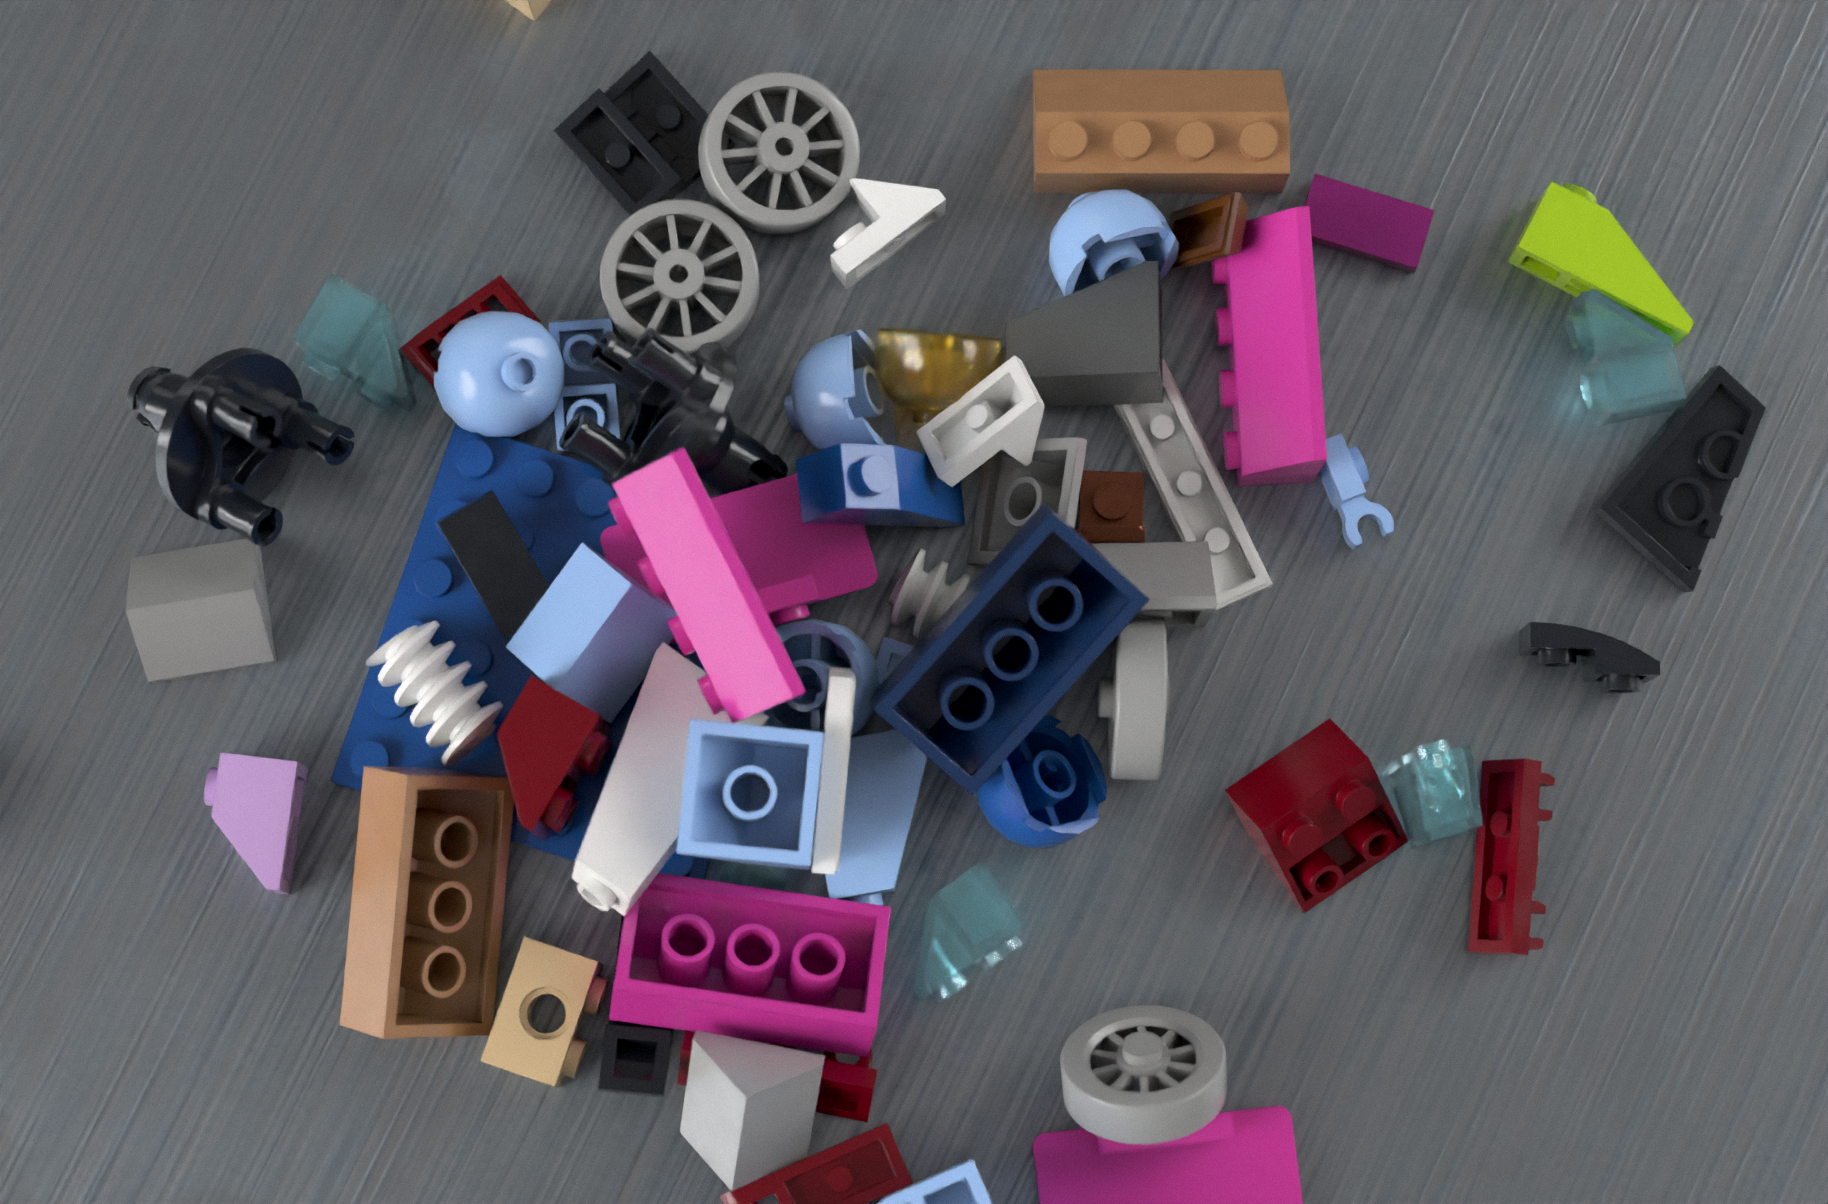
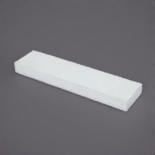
[1113,358,1273,614]

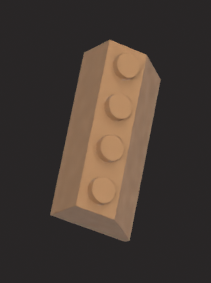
[1033,69,1290,194]
[340,766,514,1039]

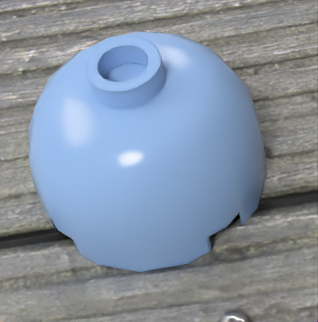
[1049,189,1179,296]
[434,311,565,437]
[785,330,899,451]
[761,619,880,736]

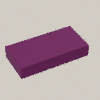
[1304,173,1435,274]

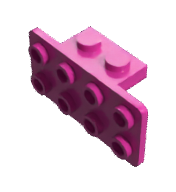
[600,474,878,645]
[1033,1106,1303,1204]

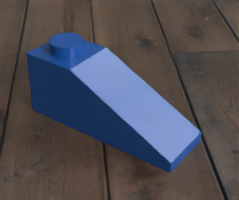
[796,443,965,527]

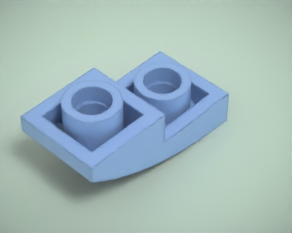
[549,317,621,451]

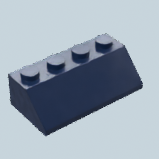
[871,502,1150,796]

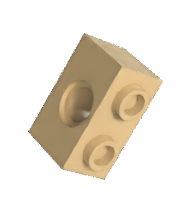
[480,936,609,1087]

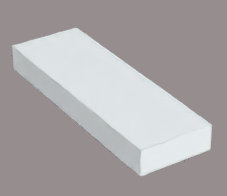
[812,667,856,875]

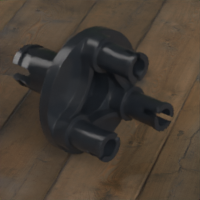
[559,328,788,494]
[127,348,355,547]

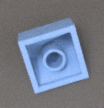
[676,719,824,870]

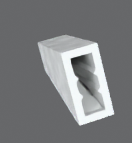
[571,642,769,917]

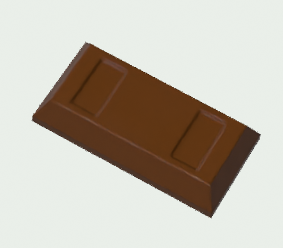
[1168,192,1249,273]

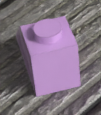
[204,752,308,895]

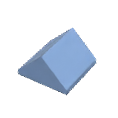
[506,542,678,723]

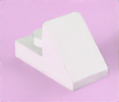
[830,178,946,289]
[916,355,1045,487]

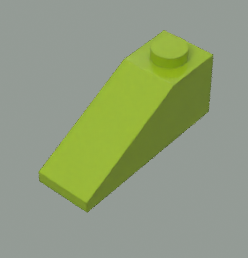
[1507,181,1695,347]

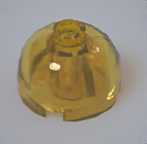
[874,328,1002,424]

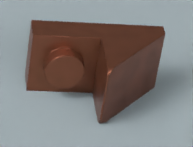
[1078,470,1146,543]

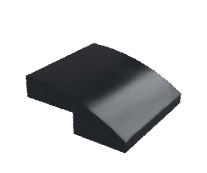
[553,51,736,215]

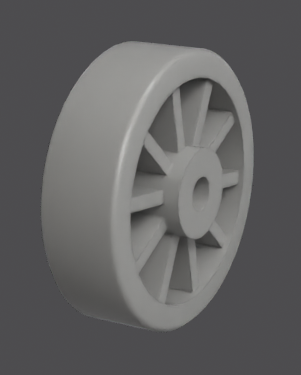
[698,71,860,235]
[600,199,760,355]
[1098,618,1169,781]
[1060,1005,1227,1144]

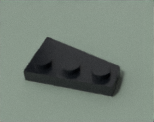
[1592,365,1766,592]

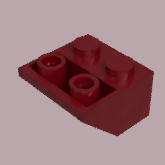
[497,676,613,841]
[1224,718,1409,913]

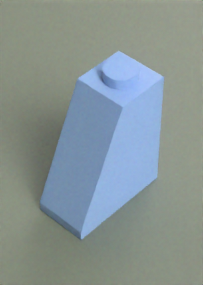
[815,730,928,906]

